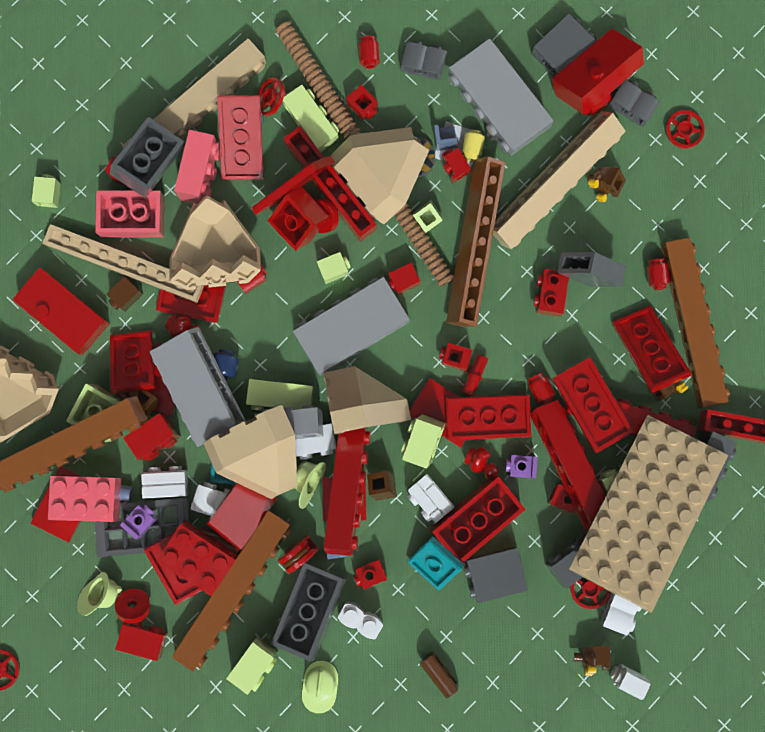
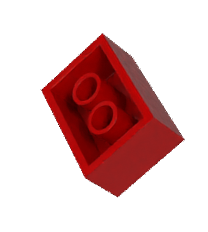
[156,520,238,597]

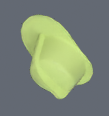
[295,461,326,509]
[77,572,122,616]
[302,661,338,713]

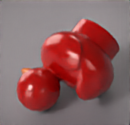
[165,315,202,338]
[465,447,498,479]

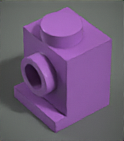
[505,455,538,478]
[120,505,157,539]

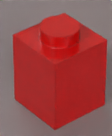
[387,263,421,296]

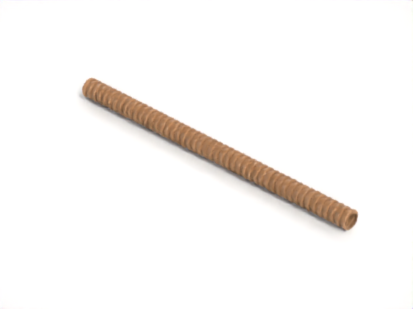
[275,21,454,286]

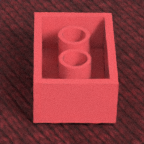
[174,130,220,204]
[96,191,165,238]
[48,476,121,522]

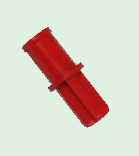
[461,355,488,397]

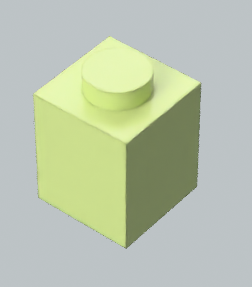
[32,174,61,208]
[413,200,443,233]
[317,252,351,284]

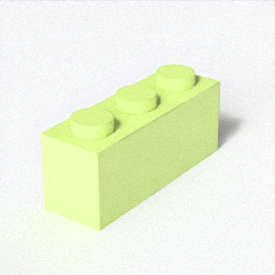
[282,85,339,152]
[246,379,314,411]

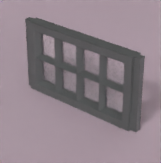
[95,498,190,557]

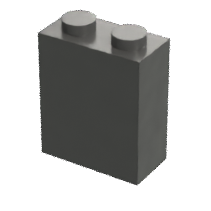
[531,14,596,77]
[557,252,626,287]
[464,547,528,603]

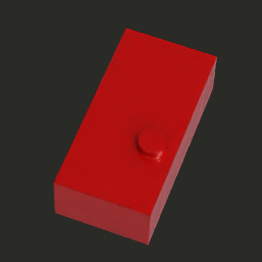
[552,28,644,115]
[12,267,110,356]
[429,475,526,563]

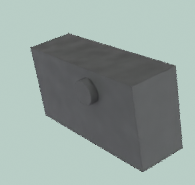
[271,562,347,662]

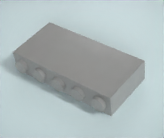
[448,39,554,156]
[293,277,410,376]
[150,327,246,447]

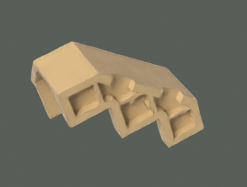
[330,127,429,224]
[169,195,261,290]
[0,346,59,443]
[324,366,411,434]
[203,405,297,499]

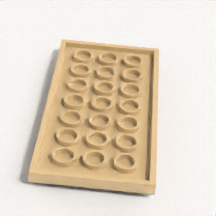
[569,415,728,613]

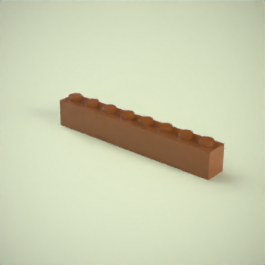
[446,156,505,327]
[661,238,730,408]
[0,396,148,493]
[172,510,292,672]

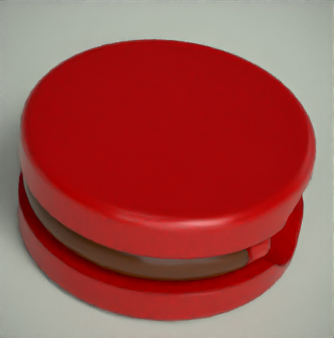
[277,535,318,574]

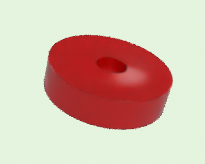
[316,199,339,233]
[115,589,151,624]

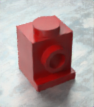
[346,85,378,121]
[441,148,471,184]
[439,343,472,372]
[548,484,575,514]
[353,558,388,590]

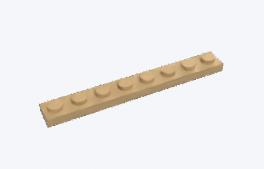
[42,224,204,303]

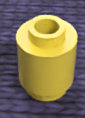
[461,130,485,162]

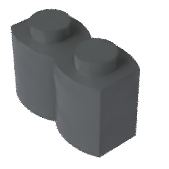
[400,41,447,80]
[609,81,660,127]

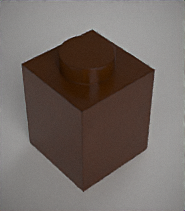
[106,276,143,312]
[367,471,397,501]

